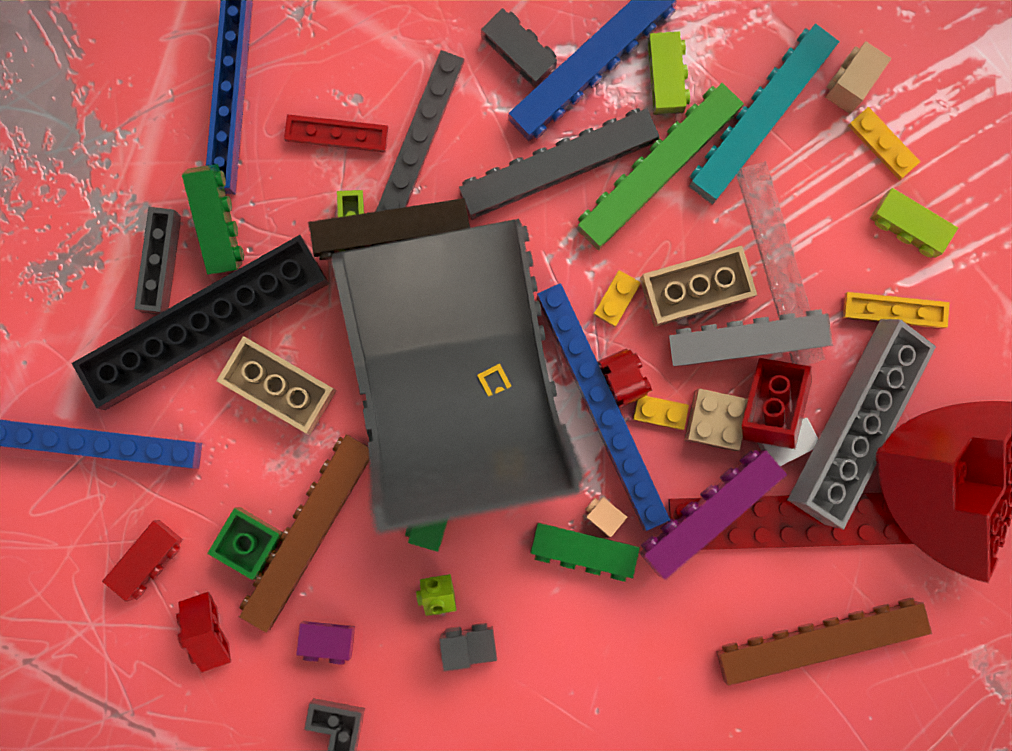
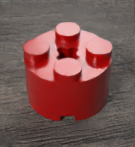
[597,348,652,408]

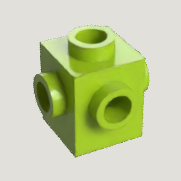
[416,574,457,616]

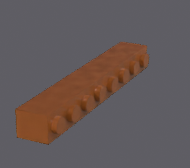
[239,434,370,633]
[716,598,932,686]

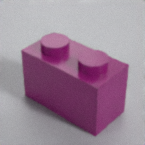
[296,621,355,664]

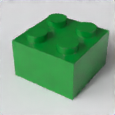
[207,507,283,580]

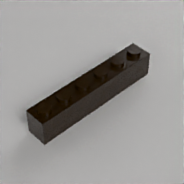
[308,198,470,260]

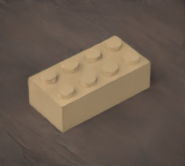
[640,246,757,327]
[216,336,337,435]

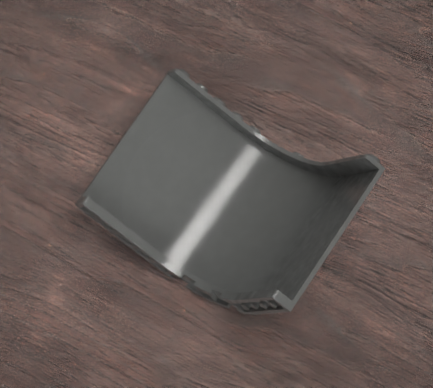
[332,219,585,534]

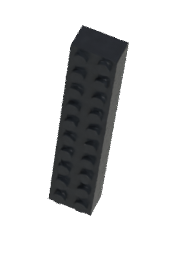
[72,235,329,410]

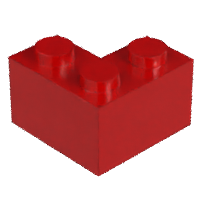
[176,592,231,673]

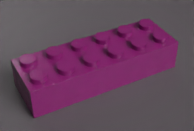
[639,450,787,580]

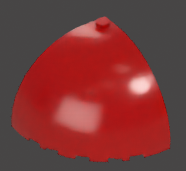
[876,401,1012,583]

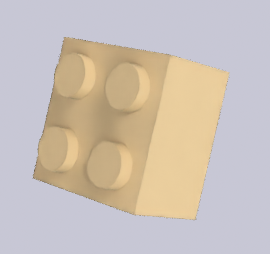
[825,41,892,114]
[685,388,748,451]

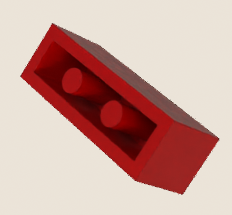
[102,520,183,602]

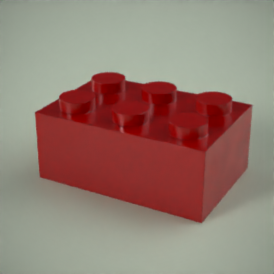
[741,358,812,449]

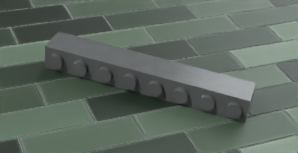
[459,108,659,220]

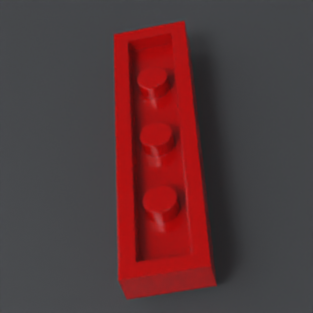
[284,114,389,153]

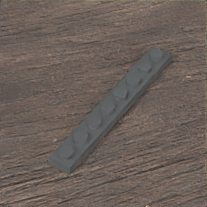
[376,50,465,212]

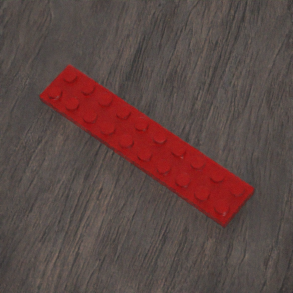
[669,493,914,550]

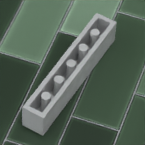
[669,309,833,366]

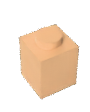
[585,497,627,537]

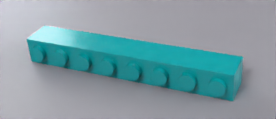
[689,23,840,205]

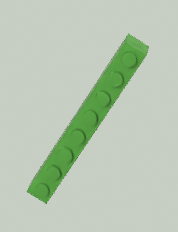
[577,83,744,251]

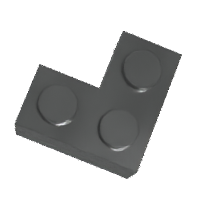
[439,623,497,671]
[304,698,365,751]

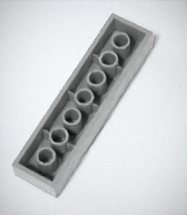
[788,319,936,529]

